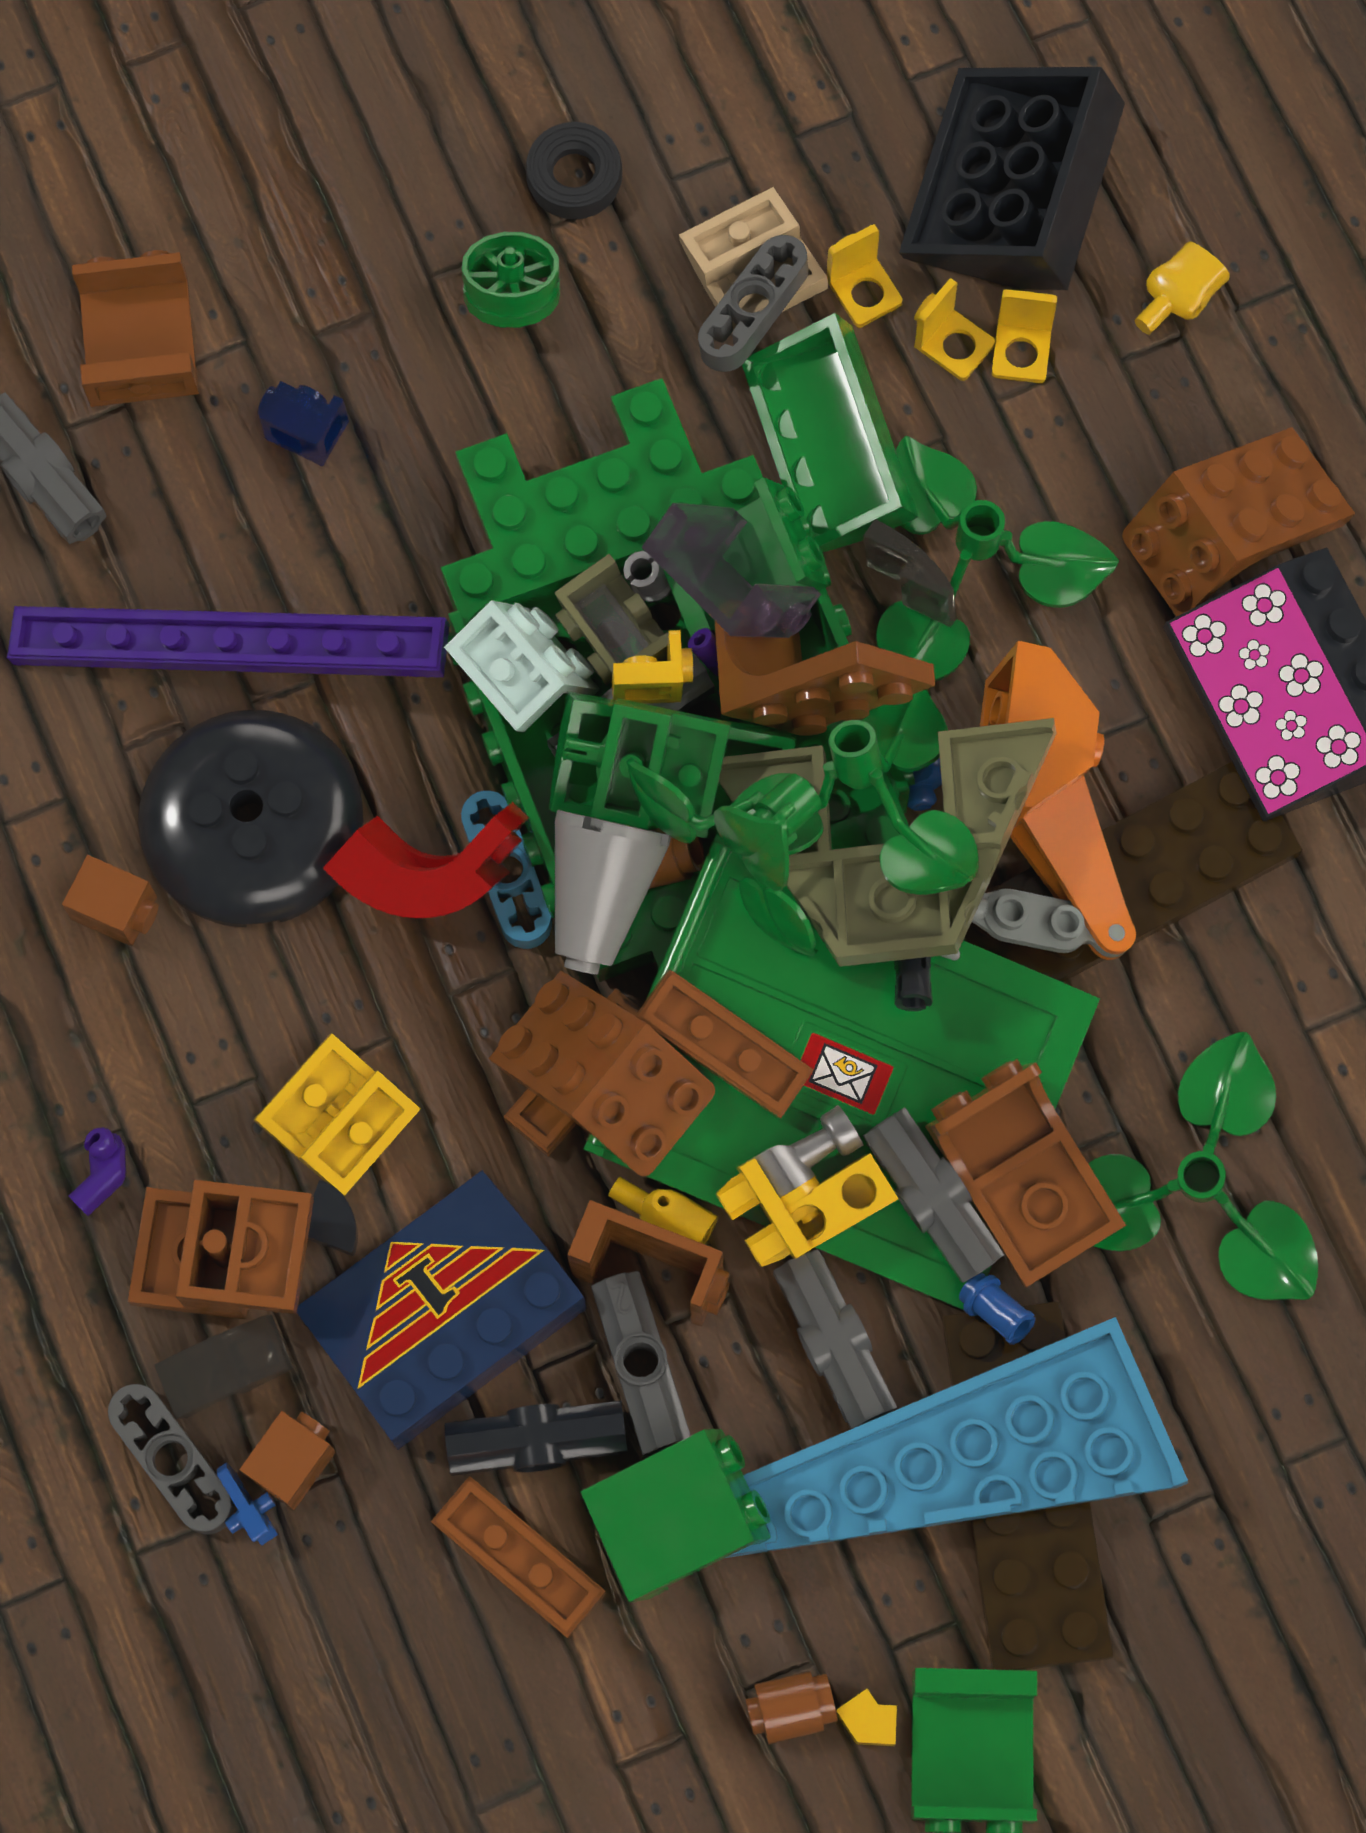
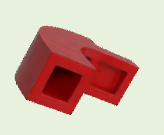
[323,802,529,918]

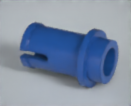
[959,1273,1035,1345]

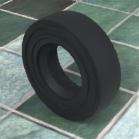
[526,122,622,219]

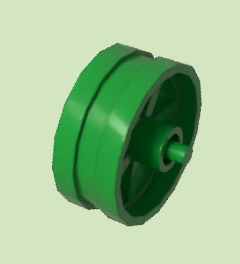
[462,232,560,328]

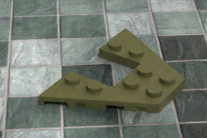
[719,718,1057,967]

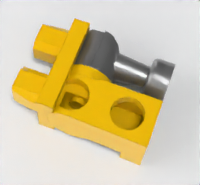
[715,1105,898,1267]

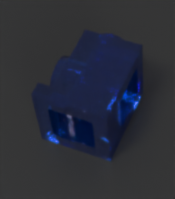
[258,381,349,467]

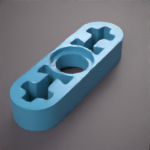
[461,791,552,949]

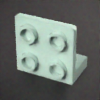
[444,600,600,732]

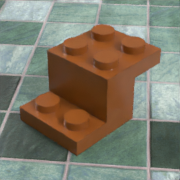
[128,1180,314,1319]

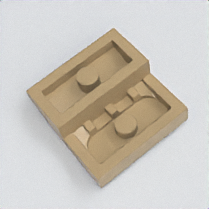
[679,187,828,333]

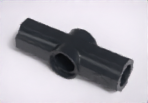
[444,1401,628,1476]

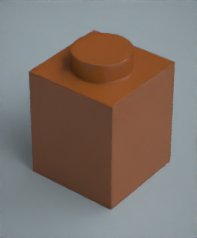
[62,854,159,947]
[239,1411,336,1510]

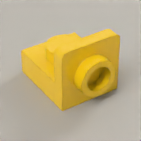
[612,630,693,704]

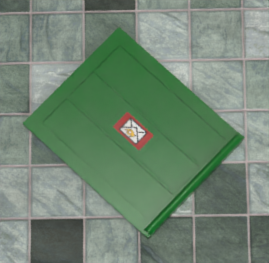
[583,834,1100,1310]

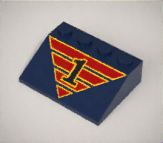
[297,1170,587,1450]

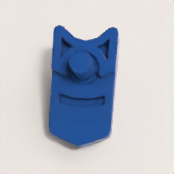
[216,1463,278,1546]

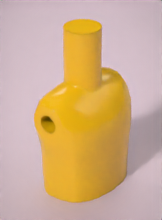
[1134,241,1230,335]
[608,1176,718,1244]

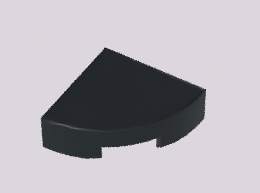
[308,1180,358,1256]

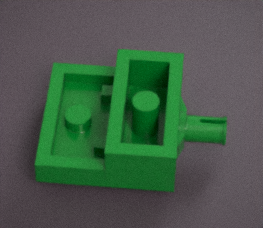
[563,698,731,838]

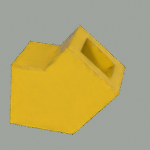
[836,1689,897,1746]

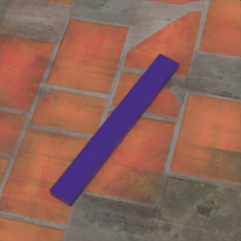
[7,606,450,678]

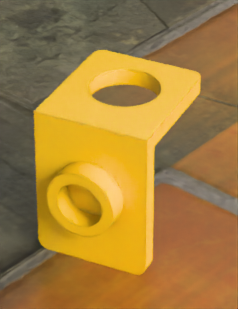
[827,224,903,328]
[914,278,995,381]
[992,289,1058,383]

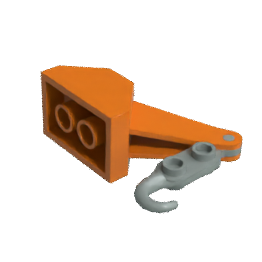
[941,641,1136,961]

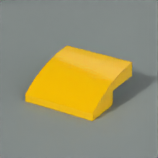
[254,1033,421,1196]

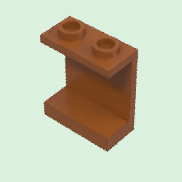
[72,250,199,407]
[567,1200,730,1327]

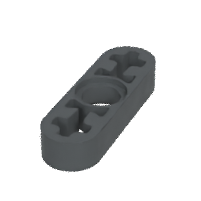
[698,235,808,372]
[108,1384,235,1535]

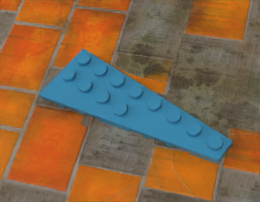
[725,1317,1188,1558]

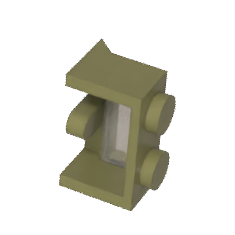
[554,554,668,686]

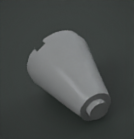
[555,810,671,975]

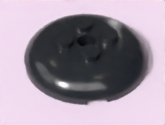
[138,710,364,927]

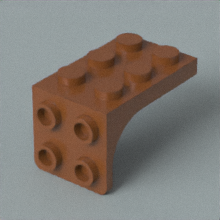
[1122,427,1355,616]
[714,605,935,736]
[488,970,715,1176]
[925,1059,1126,1287]

